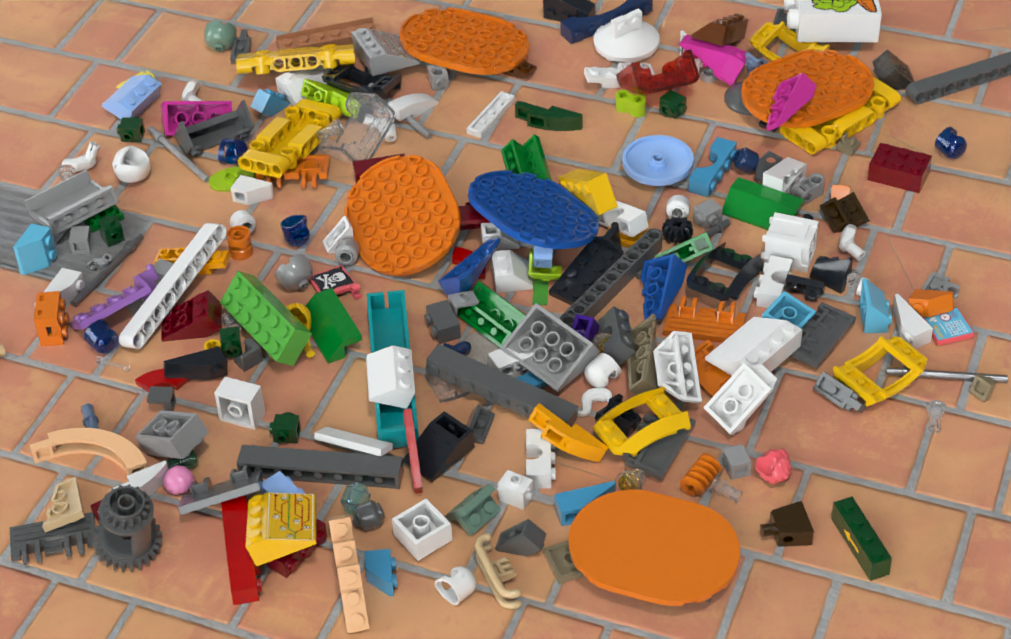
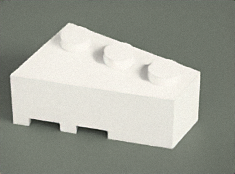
[762,157,807,195]

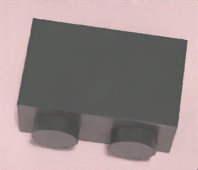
[424,300,461,344]

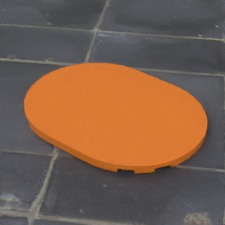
[400,7,530,75]
[741,49,874,128]
[344,155,461,276]
[568,490,740,606]

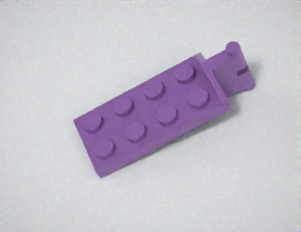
[69,263,160,330]

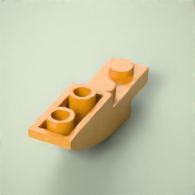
[154,247,231,275]
[528,403,609,462]

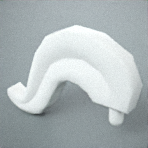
[577,387,612,417]

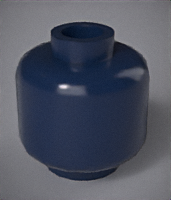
[733,147,759,174]

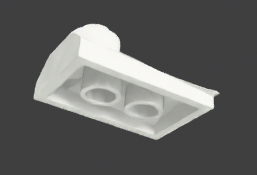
[703,363,777,435]

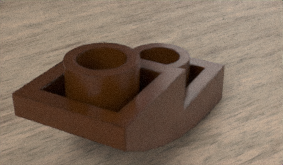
[503,60,537,78]

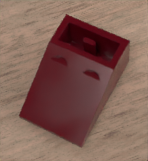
[161,290,222,342]

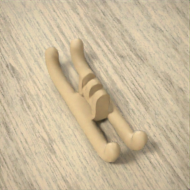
[475,533,522,610]

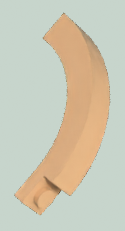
[29,428,148,475]

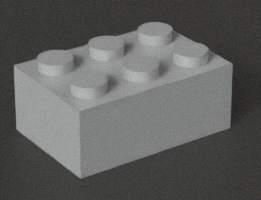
[135,410,209,459]

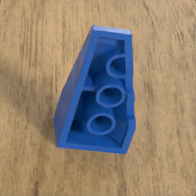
[438,238,501,297]
[641,254,687,321]

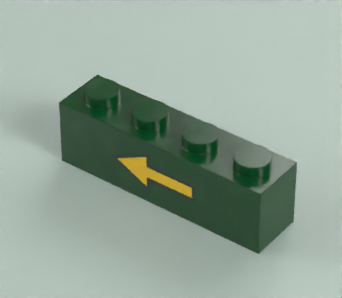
[831,496,892,581]

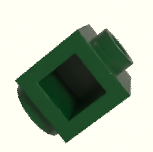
[659,90,687,119]
[117,116,145,142]
[98,215,125,247]
[219,326,243,358]
[269,412,301,444]

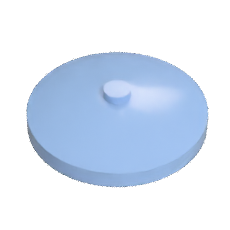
[622,135,694,186]

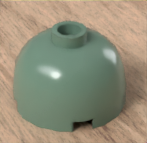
[204,21,237,52]

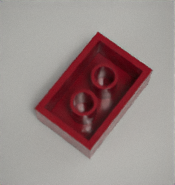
[867,143,932,193]

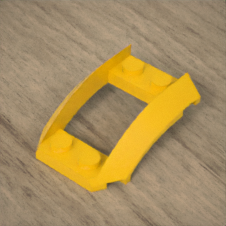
[749,22,829,62]
[833,336,928,407]
[593,387,691,457]

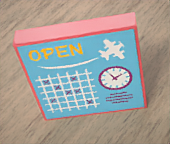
[922,307,974,346]

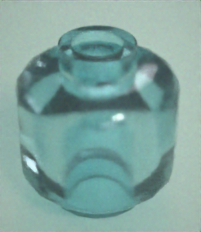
[340,482,371,515]

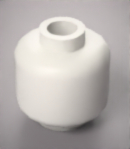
[666,195,690,219]
[230,210,256,234]

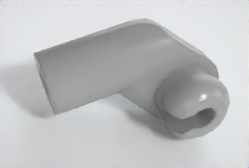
[87,253,112,270]

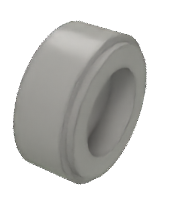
[700,68,717,83]

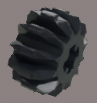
[662,215,693,245]

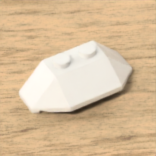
[653,331,702,403]

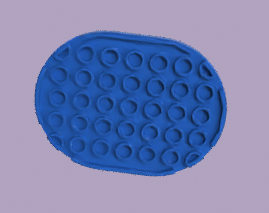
[468,170,599,249]

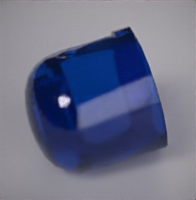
[935,126,967,160]
[218,138,248,164]
[280,215,310,247]
[84,319,118,354]

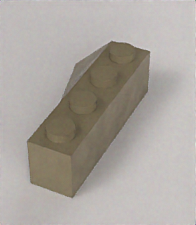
[627,314,660,395]

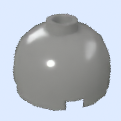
[275,254,313,290]

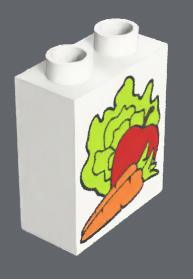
[784,0,882,42]

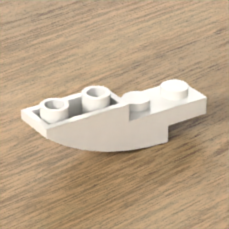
[584,62,654,89]

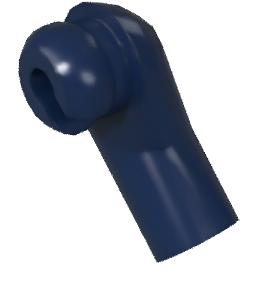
[443,341,471,355]

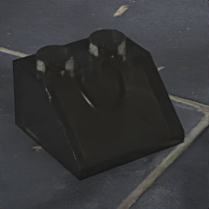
[872,49,915,90]

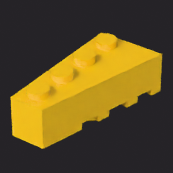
[558,169,618,215]

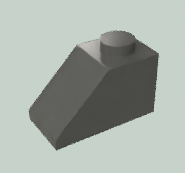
[495,519,546,557]

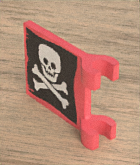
[309,265,362,299]

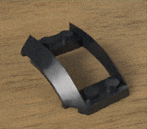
[322,64,402,100]
[686,242,764,301]

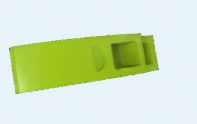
[301,79,361,119]

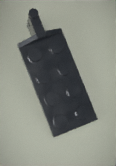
[549,222,624,305]

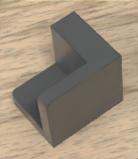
[234,337,264,372]
[147,386,176,411]

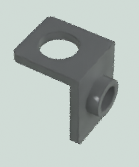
[755,151,783,183]

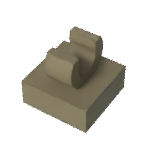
[836,133,861,157]
[969,373,996,402]

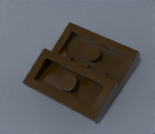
[819,192,870,233]

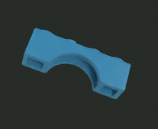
[688,137,737,197]

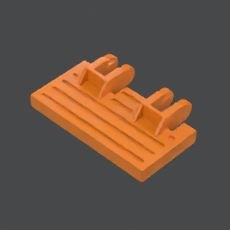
[256,155,331,188]
[664,295,746,343]
[694,339,732,398]

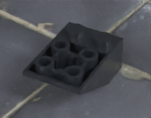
[403,411,475,482]

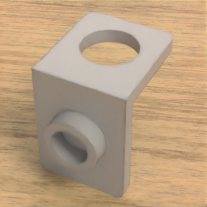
[448,291,479,318]

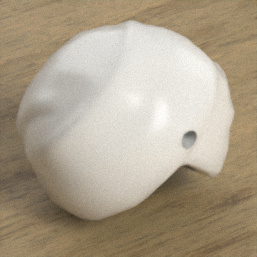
[112,146,151,183]

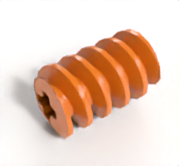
[680,453,722,496]

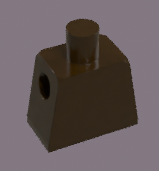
[760,501,814,547]

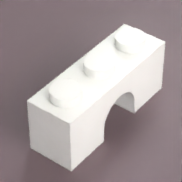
[594,200,649,237]
[754,255,793,308]
[526,429,555,489]

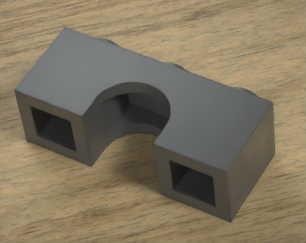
[598,306,636,366]

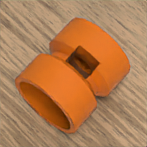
[226,226,253,260]

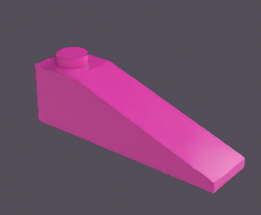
[679,35,746,86]
[766,73,817,131]
[161,101,232,136]

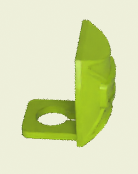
[528,248,562,281]

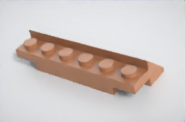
[276,17,376,49]

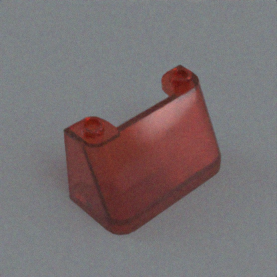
[616,49,699,96]

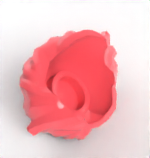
[755,449,792,484]

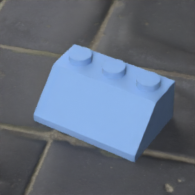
[102,74,162,120]

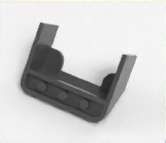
[174,100,255,157]

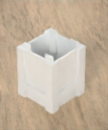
[761,212,819,273]

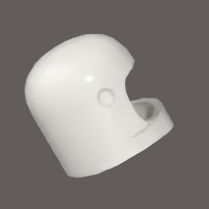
[584,353,622,388]
[434,566,476,605]

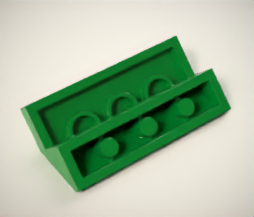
[501,134,552,181]
[722,177,804,230]
[452,281,526,348]
[305,288,362,364]

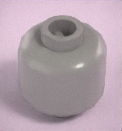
[334,238,360,266]

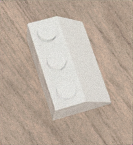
[366,346,415,409]

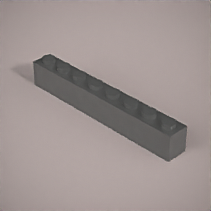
[426,344,579,427]
[236,445,404,489]

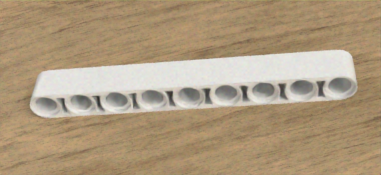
[119,223,227,349]

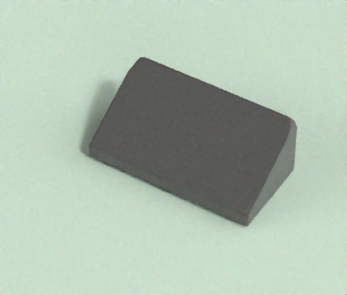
[466,404,495,444]

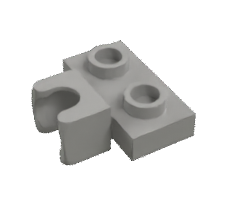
[921,272,960,299]

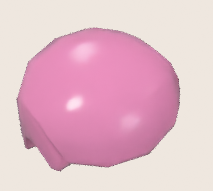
[163,465,196,495]

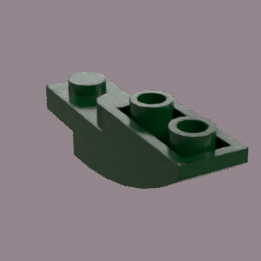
[515,101,583,131]

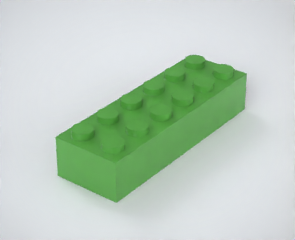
[220,271,312,366]

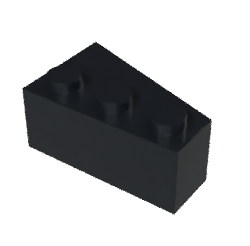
[543,0,596,22]

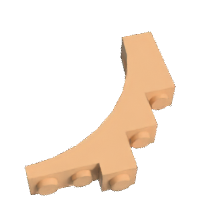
[328,514,369,633]

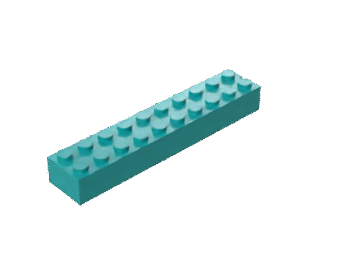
[366,290,419,448]

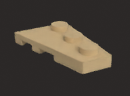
[42,477,85,533]

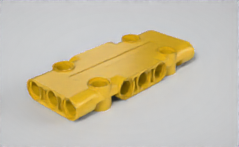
[236,44,355,74]
[779,77,901,155]
[238,99,342,178]

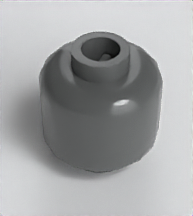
[352,500,385,531]

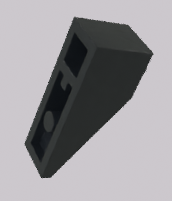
[163,346,228,380]

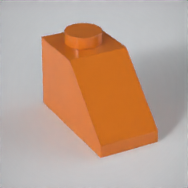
[909,289,954,317]

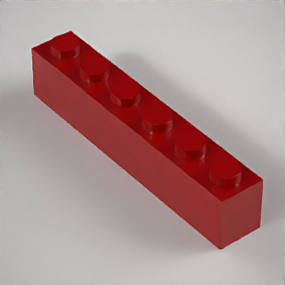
[221,495,263,605]

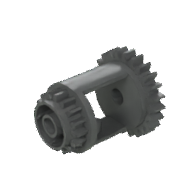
[93,484,162,573]

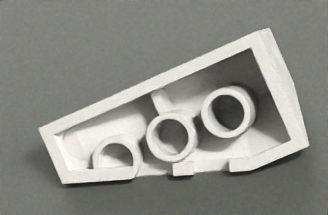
[276,65,332,106]

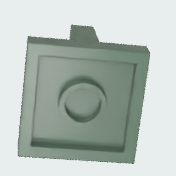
[445,483,501,536]

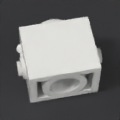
[497,470,534,510]

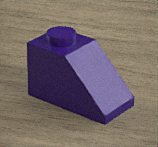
[572,314,600,344]

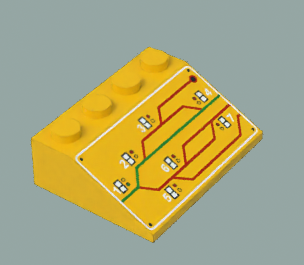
[246,492,317,566]

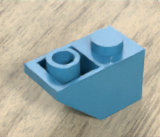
[250,88,290,117]
[365,549,397,596]

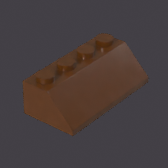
[691,13,749,46]

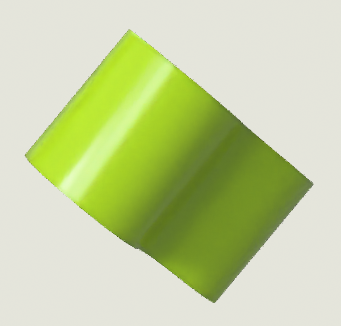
[615,90,646,118]

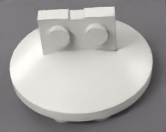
[594,9,660,63]

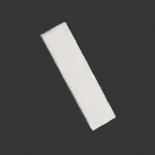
[466,91,516,138]
[314,427,393,457]

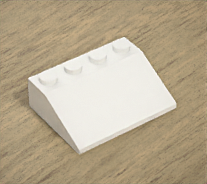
[705,317,803,376]

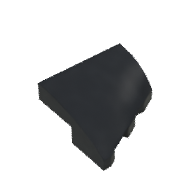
[809,256,853,294]
[594,394,642,438]

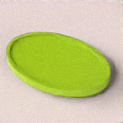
[209,167,255,192]

